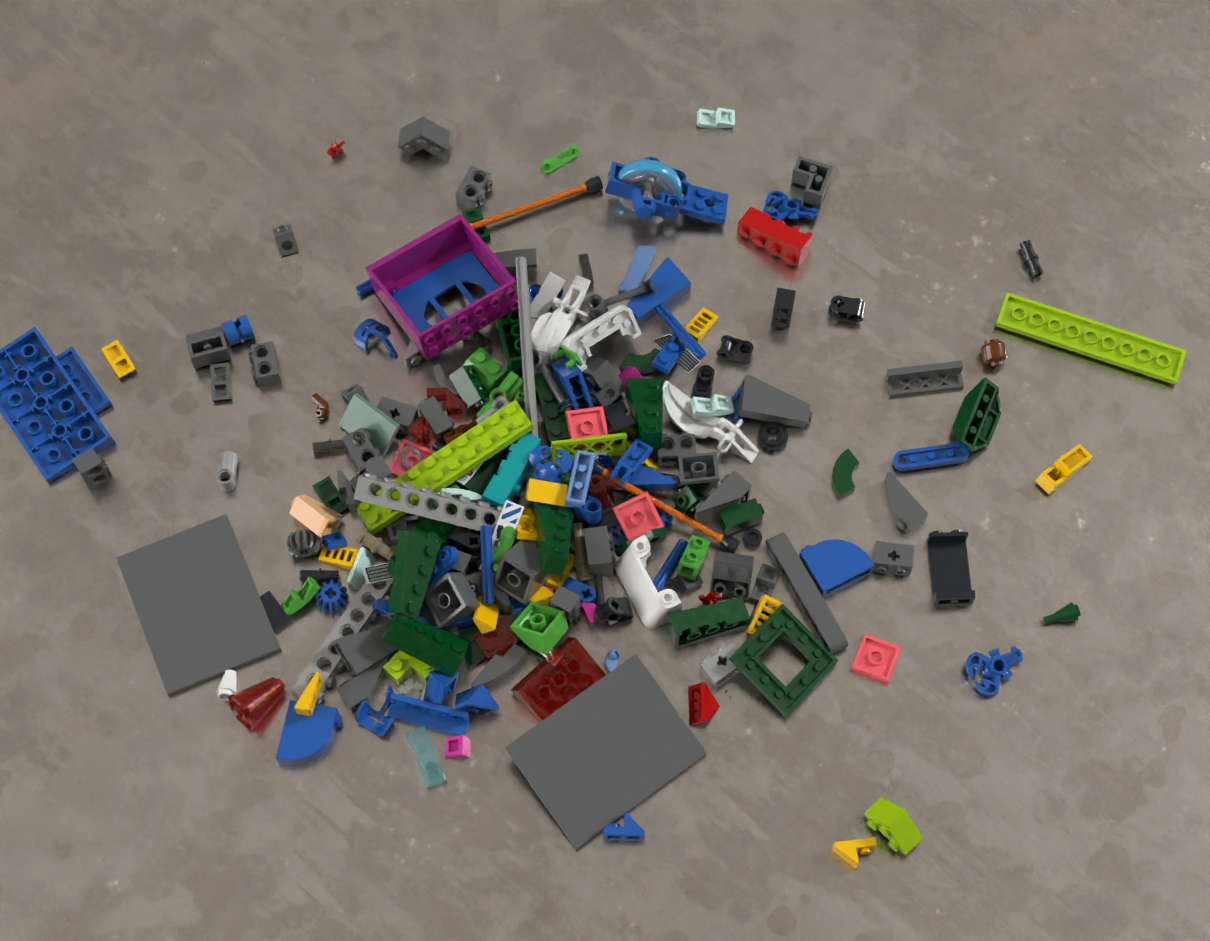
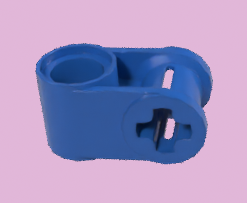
[566,494,602,524]
[562,577,597,605]

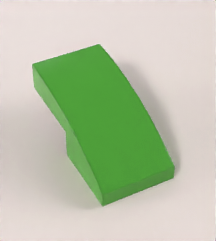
[281,576,320,615]

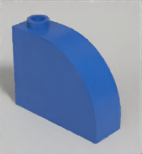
[550,357,594,410]
[799,539,875,597]
[276,700,342,765]

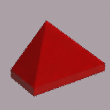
[688,682,720,726]

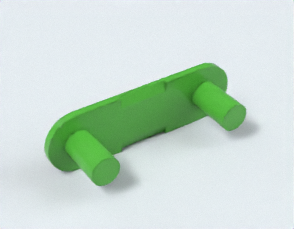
[540,144,579,174]
[552,345,582,369]
[493,526,516,573]

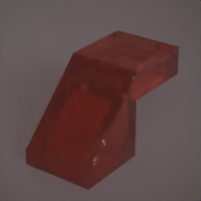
[427,387,466,416]

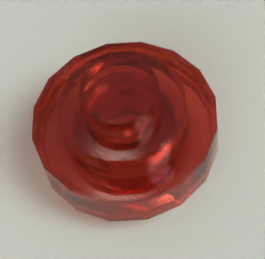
[409,417,430,445]

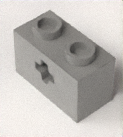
[700,642,740,689]

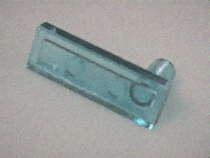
[405,726,447,790]

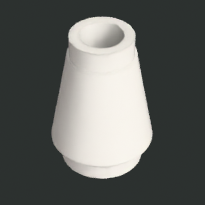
[217,669,237,701]

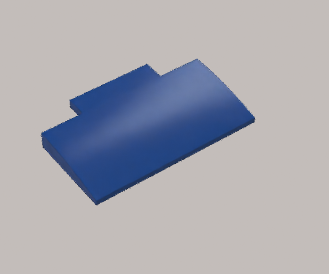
[0,327,115,482]

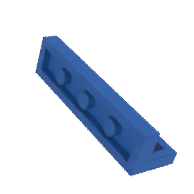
[387,692,470,736]

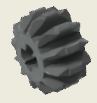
[287,529,321,558]

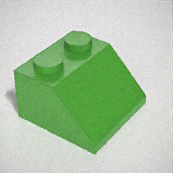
[463,347,508,401]
[510,601,568,654]

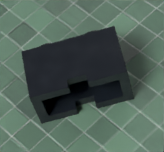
[771,287,796,328]
[603,401,638,444]

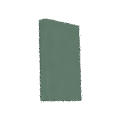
[339,393,400,457]

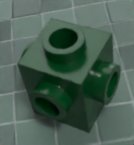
[672,484,707,515]

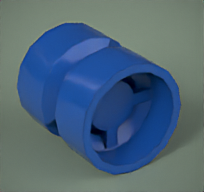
[221,315,255,346]

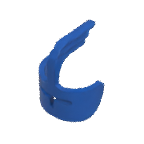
[354,319,398,358]
[355,685,395,736]

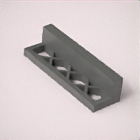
[885,360,964,398]

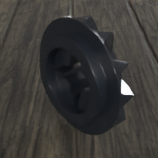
[758,422,788,451]

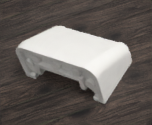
[557,305,642,371]
[615,535,682,629]

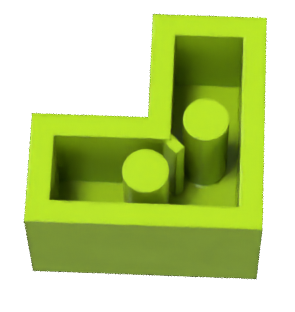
[383,650,439,687]
[864,797,923,855]

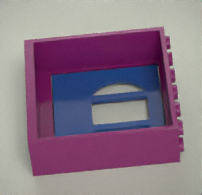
[365,214,518,360]

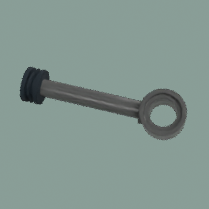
[585,279,655,319]
[532,349,574,414]

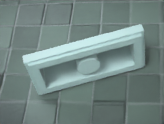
[347,547,376,591]

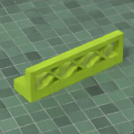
[548,433,627,464]

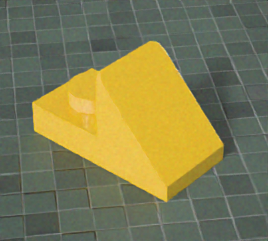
[832,837,877,869]

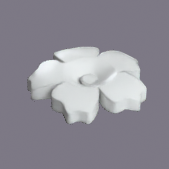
[398,678,423,699]

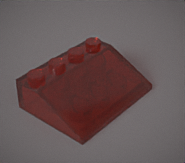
[511,637,606,722]

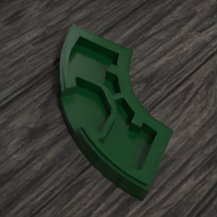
[619,348,660,375]
[832,448,859,499]
[614,527,667,557]

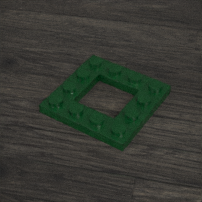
[729,603,838,716]

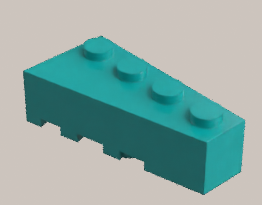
[482,433,541,508]

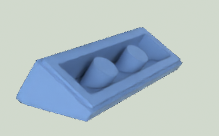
[618,246,656,293]
[565,450,596,507]

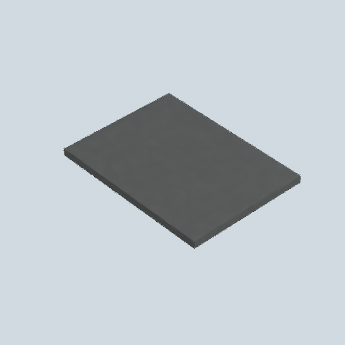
[116,514,281,696]
[505,654,706,849]

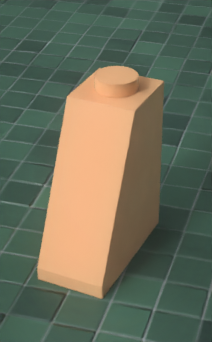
[289,494,343,537]

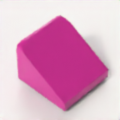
[618,366,643,391]
[581,602,596,629]
[445,735,471,758]

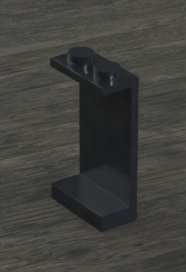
[926,530,976,606]

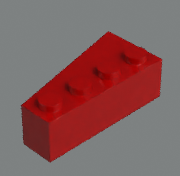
[737,207,813,267]

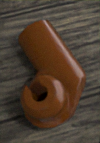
[310,393,329,419]

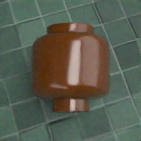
[981,339,1007,367]

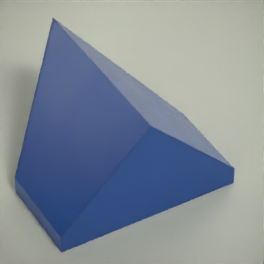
[423,671,459,704]
[455,684,499,715]

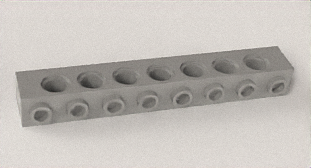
[354,472,503,534]
[291,561,394,704]

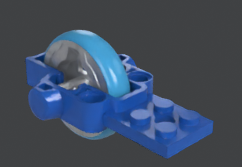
[605,156,728,225]

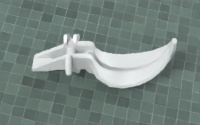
[531,275,591,374]
[662,381,759,463]

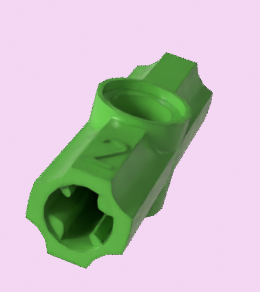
[476,371,523,417]

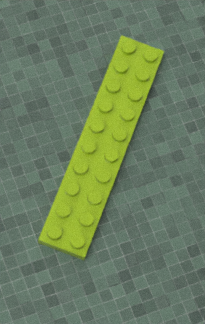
[995,292,1187,385]
[356,399,534,535]

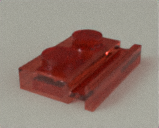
[472,614,520,661]

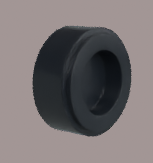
[742,528,762,549]

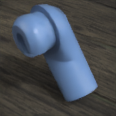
[604,649,620,673]

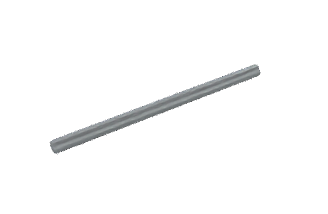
[515,257,538,437]

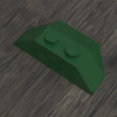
[952,377,1001,451]

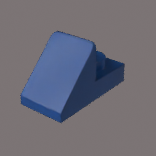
[603,811,645,840]

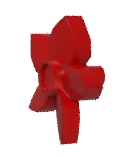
[327,141,345,159]
[698,592,722,605]

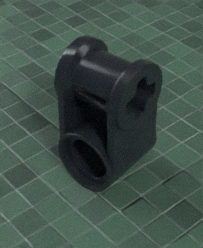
[828,295,865,322]
[716,335,754,364]
[691,365,715,399]
[446,526,481,560]
[595,597,634,622]

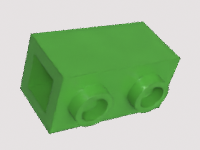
[677,534,711,581]

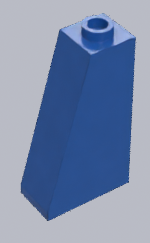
[627,257,691,326]

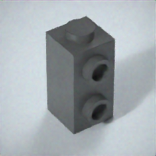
[418,396,455,440]

